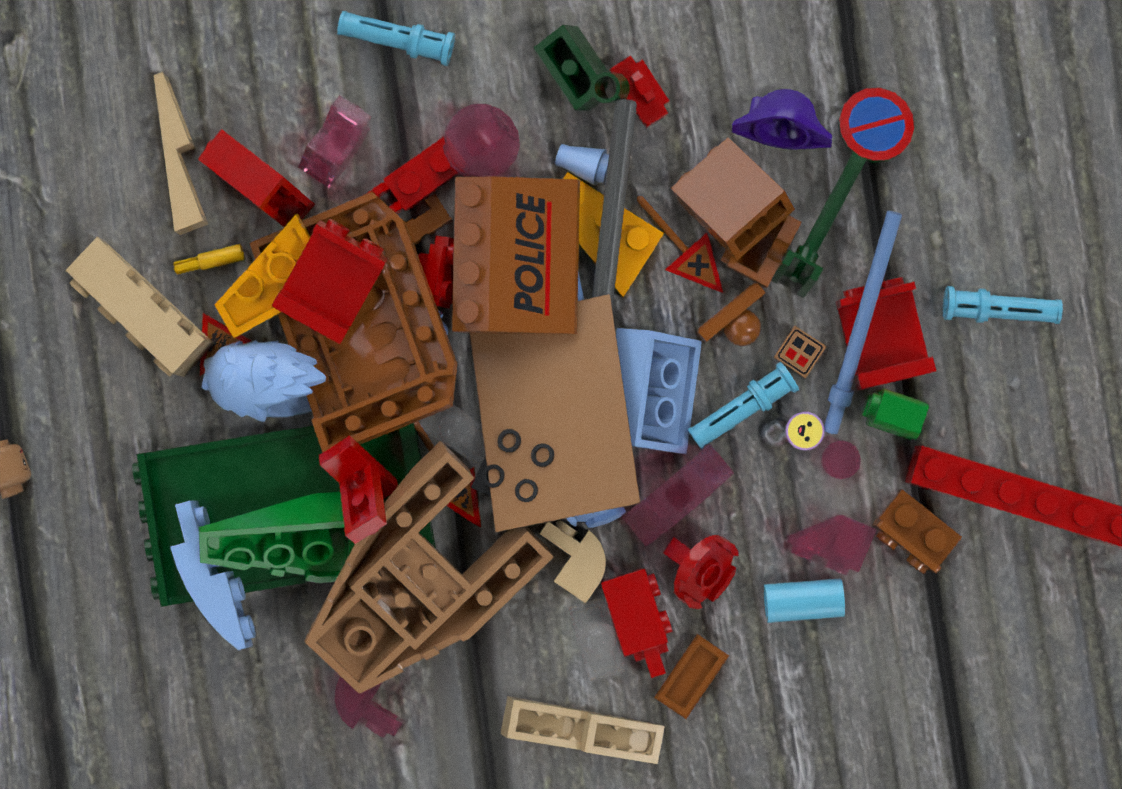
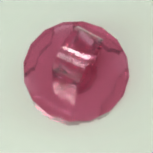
[443,104,520,177]

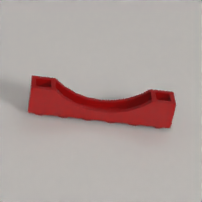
[905,445,1122,549]

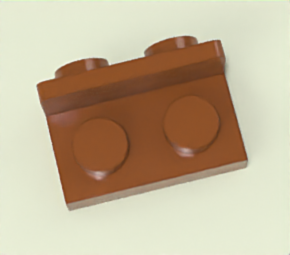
[872,489,962,574]

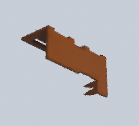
[406,194,453,246]

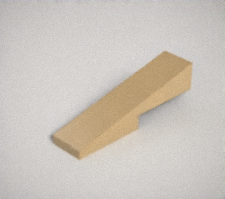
[154,72,208,235]
[501,696,665,764]

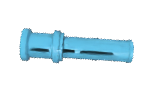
[337,11,455,66]
[943,286,1063,324]
[687,361,799,450]

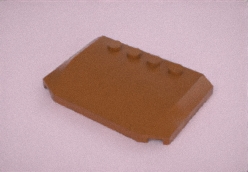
[249,192,457,452]

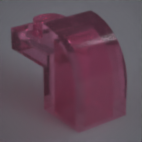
[298,95,372,188]
[335,676,404,738]

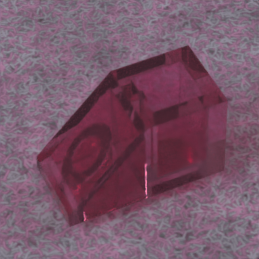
[784,514,877,576]

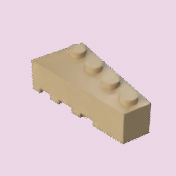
[66,237,214,377]

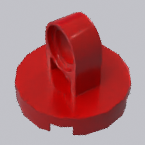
[663,535,739,609]

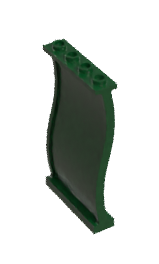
[132,423,436,607]

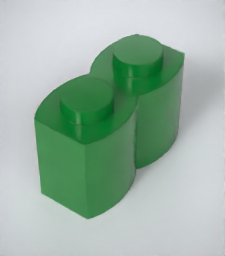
[861,388,929,440]

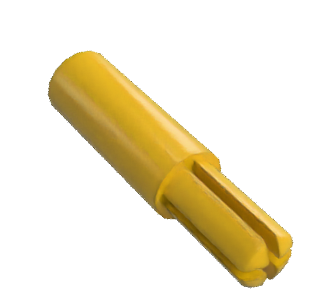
[173,244,245,275]

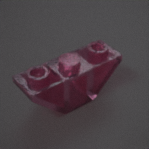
[622,444,734,546]

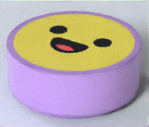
[785,412,824,450]

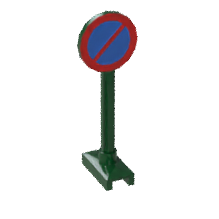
[771,88,914,298]

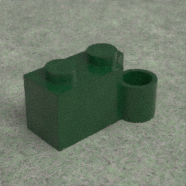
[533,24,630,111]

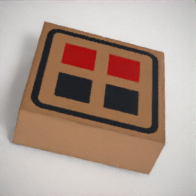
[773,326,827,379]

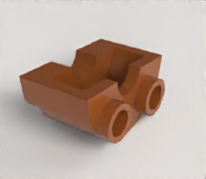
[720,215,802,288]

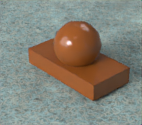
[696,282,766,346]

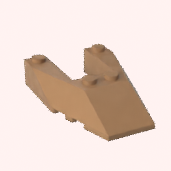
[304,441,553,694]

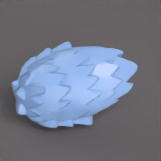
[202,340,326,422]

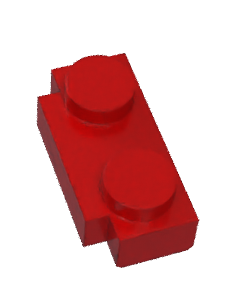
[609,56,670,129]
[418,235,454,309]

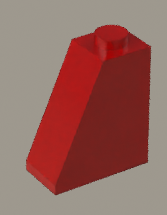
[198,129,315,228]

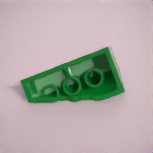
[198,492,355,583]

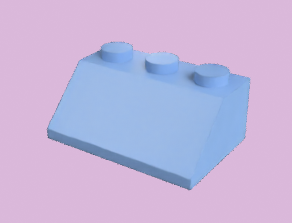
[616,328,702,454]

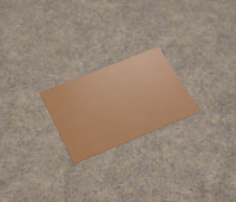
[470,294,640,532]

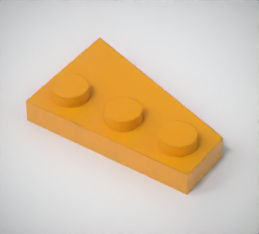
[563,172,664,298]
[214,214,311,338]

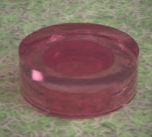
[821,441,861,479]

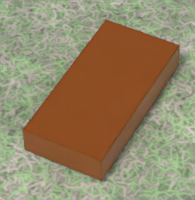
[654,634,729,719]

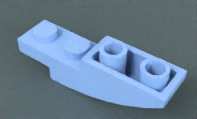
[170,501,256,650]

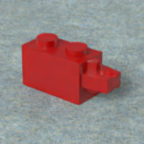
[600,567,673,678]

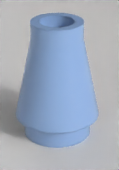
[555,144,609,186]

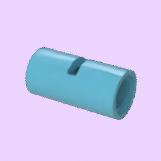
[764,578,845,623]

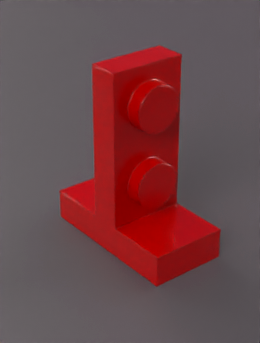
[319,435,398,544]

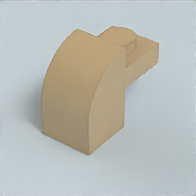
[540,519,606,603]

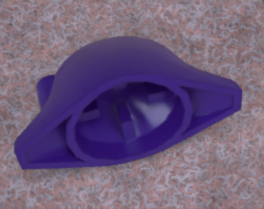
[732,89,832,150]

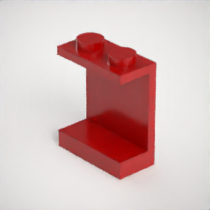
[271,219,388,344]
[836,277,936,391]

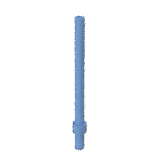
[824,211,902,434]

